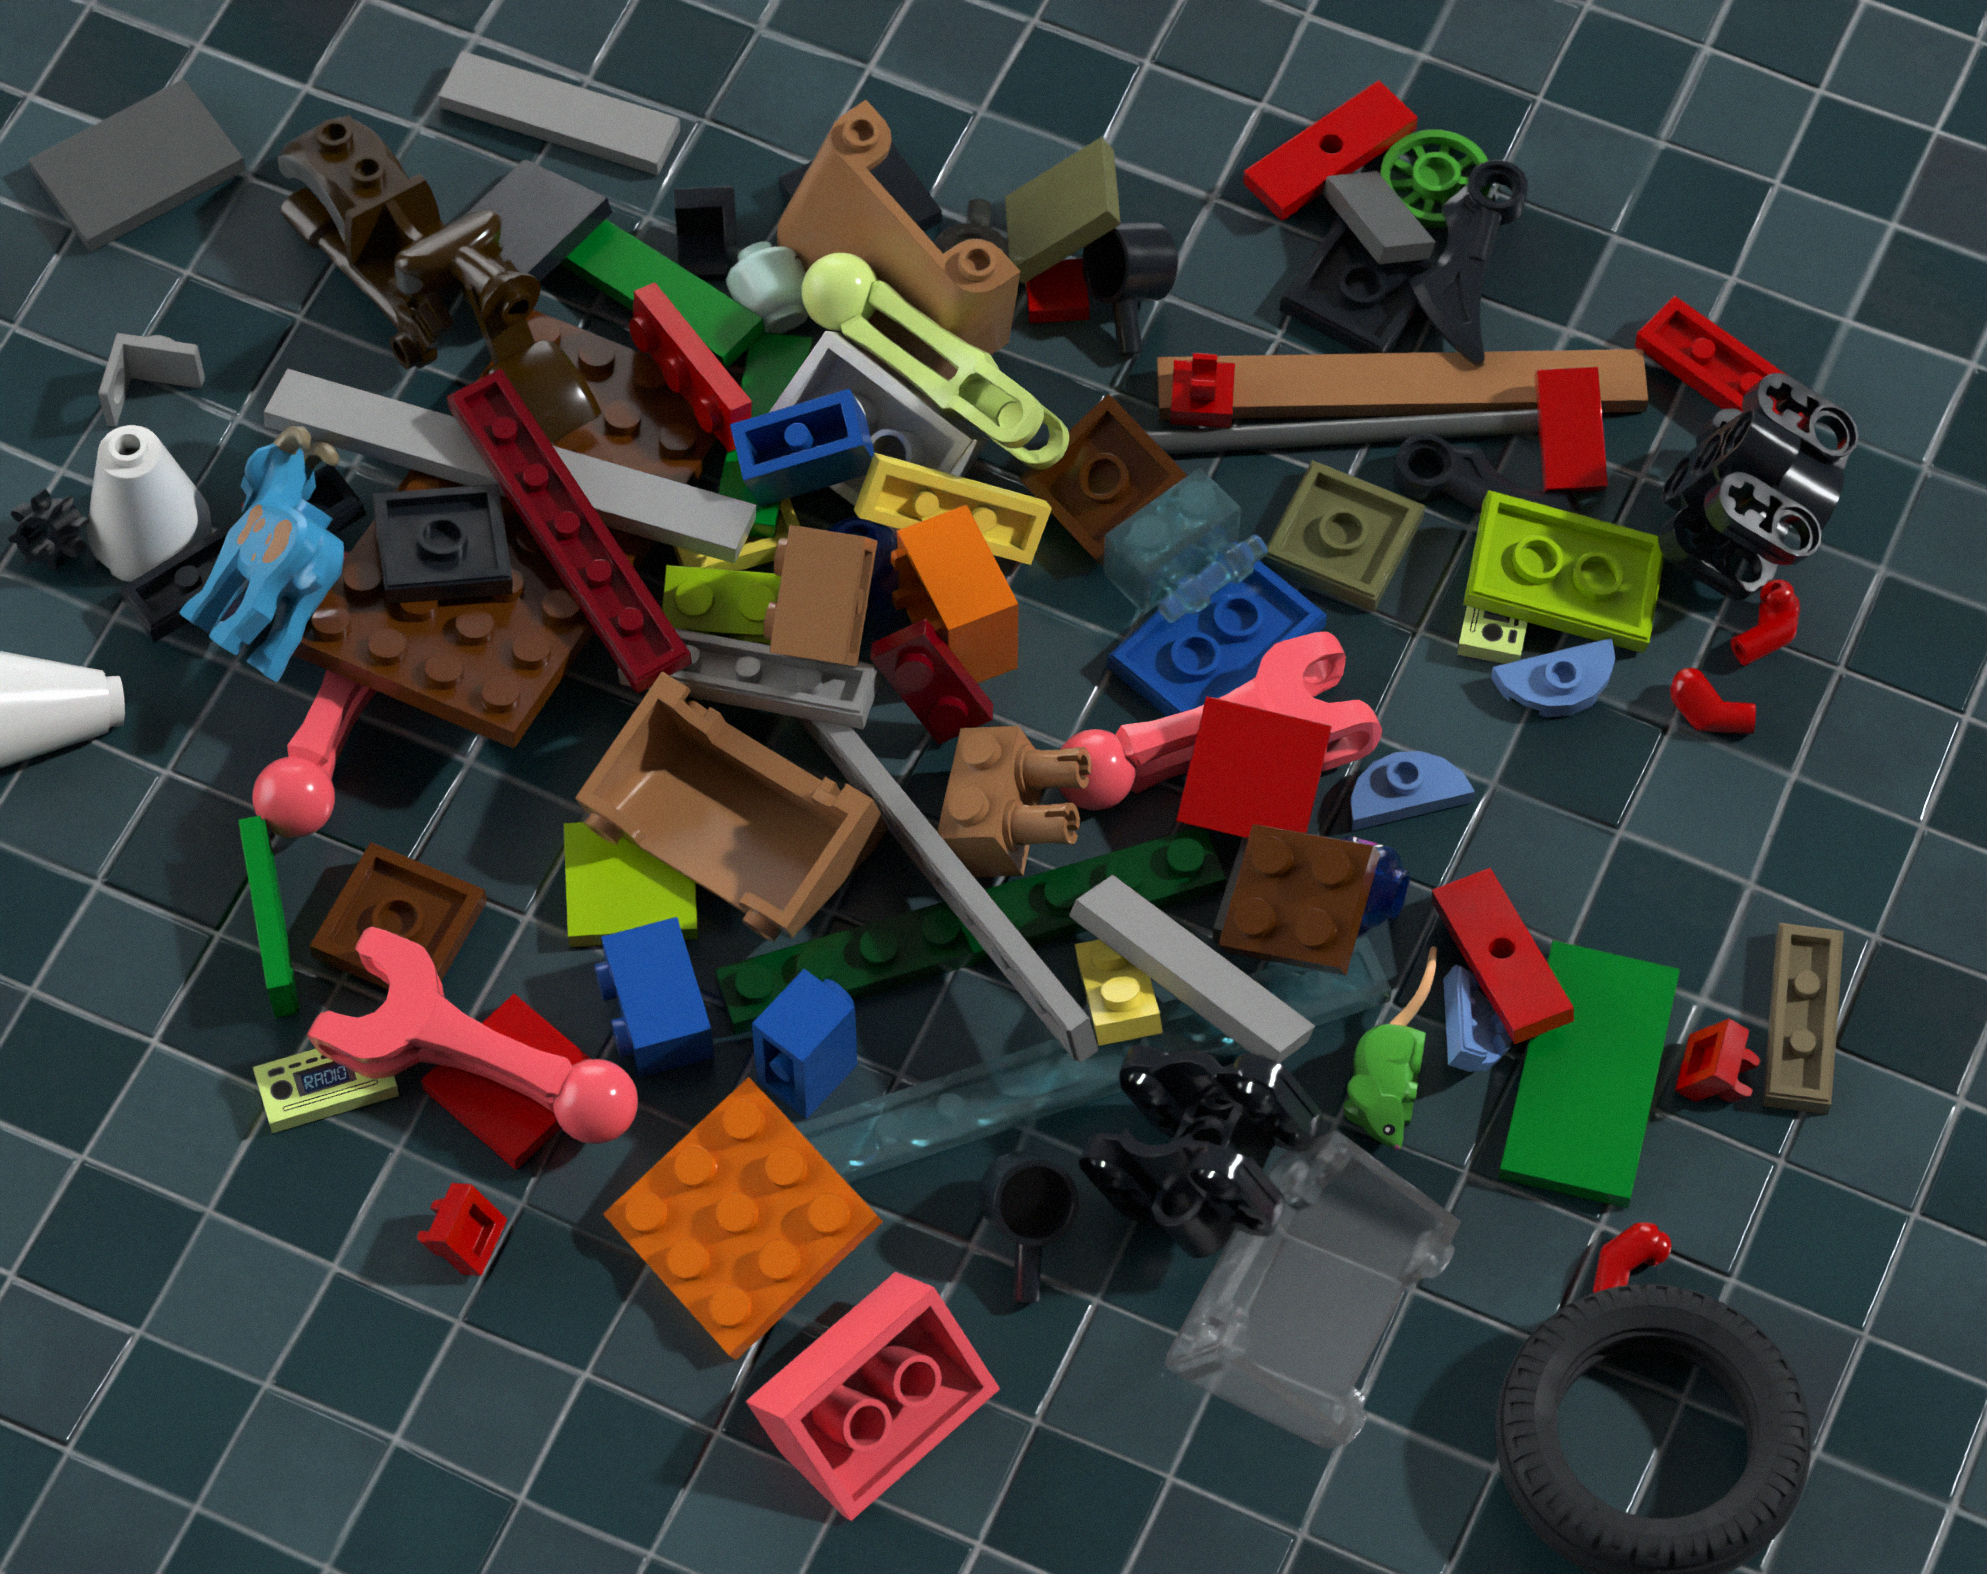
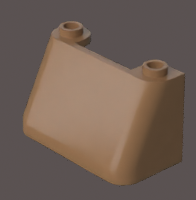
[777,100,1021,380]
[575,672,888,943]

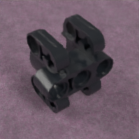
[1658,373,1859,600]
[1078,1045,1323,1258]

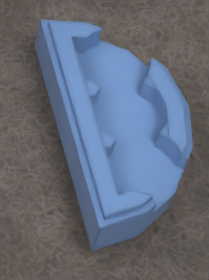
[1491,638,1615,717]
[1349,751,1475,831]
[1443,965,1512,1072]

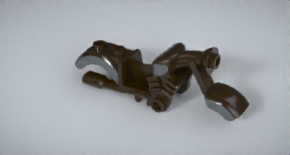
[277,115,602,443]

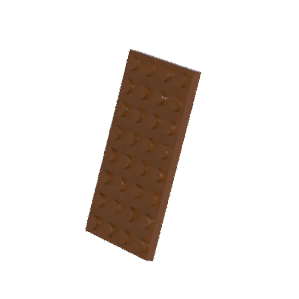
[292,309,723,749]

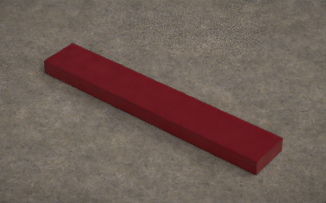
[447,368,692,694]

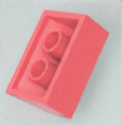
[746,1272,1000,1521]

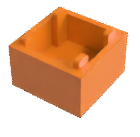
[891,504,1019,684]

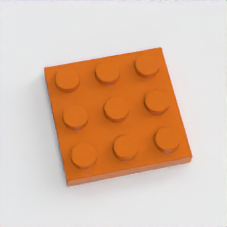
[603,1077,883,1360]

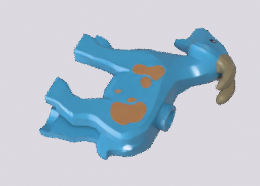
[179,426,344,683]

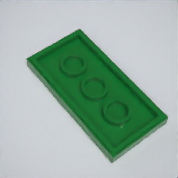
[1498,940,1680,1208]

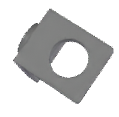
[98,333,205,427]

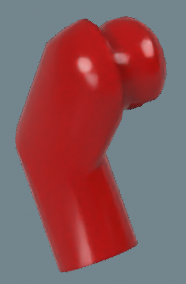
[1731,579,1800,666]
[1670,668,1756,734]
[1593,1222,1672,1293]

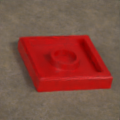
[1176,696,1332,839]
[421,994,591,1170]

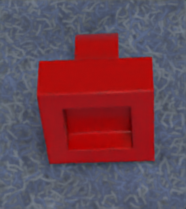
[1170,353,1235,428]
[1675,1018,1760,1102]
[416,1183,508,1276]

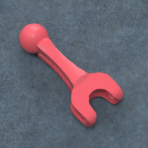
[252,551,377,838]
[1059,632,1382,811]
[307,927,638,1144]

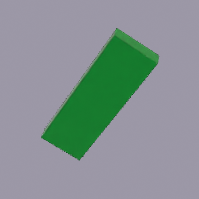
[238,815,300,1018]

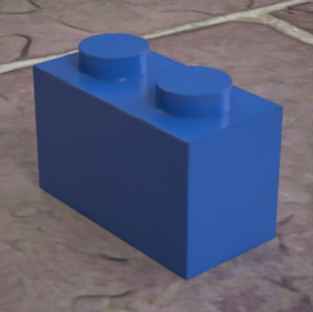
[730,388,874,506]
[594,917,714,1078]
[752,969,858,1120]

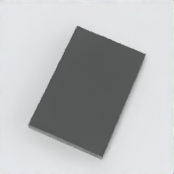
[28,78,246,253]

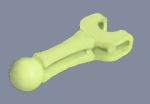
[801,252,1069,470]

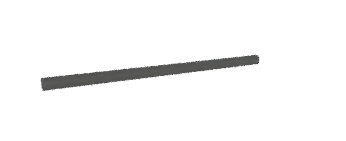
[1047,409,1539,455]

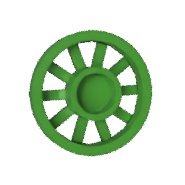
[1380,130,1491,229]

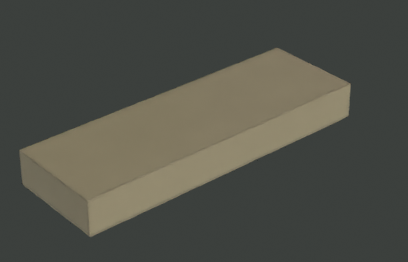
[1762,923,1844,1114]

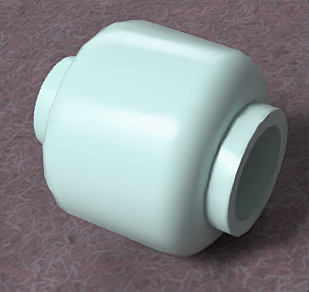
[726,241,808,334]

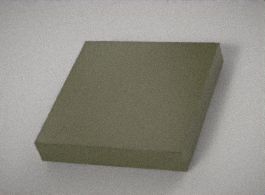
[1005,137,1121,284]
[1261,460,1425,612]

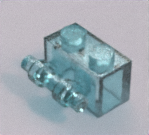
[1104,467,1268,623]

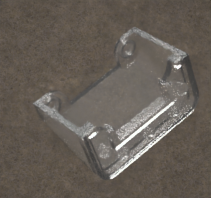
[1165,1130,1462,1449]

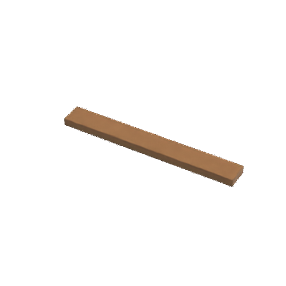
[1157,349,1648,420]

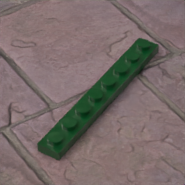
[714,827,1226,1035]

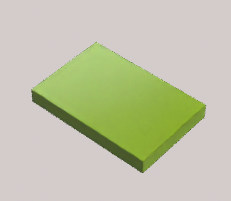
[1463,490,1664,653]

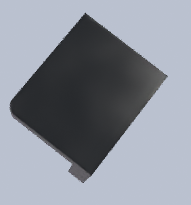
[674,186,738,281]

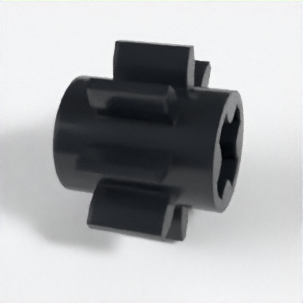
[8,489,89,571]

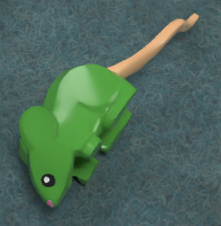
[1344,946,1437,1151]

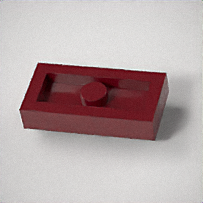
[870,618,994,744]

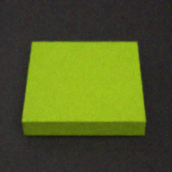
[563,822,698,947]

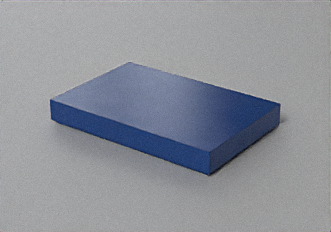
[1107,541,1327,717]

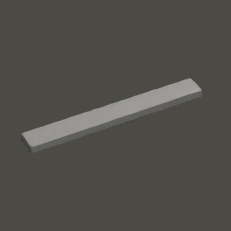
[264,369,756,564]
[797,717,1099,1063]

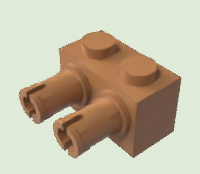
[764,525,878,667]
[937,726,1092,877]

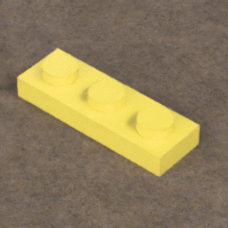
[854,452,1052,565]

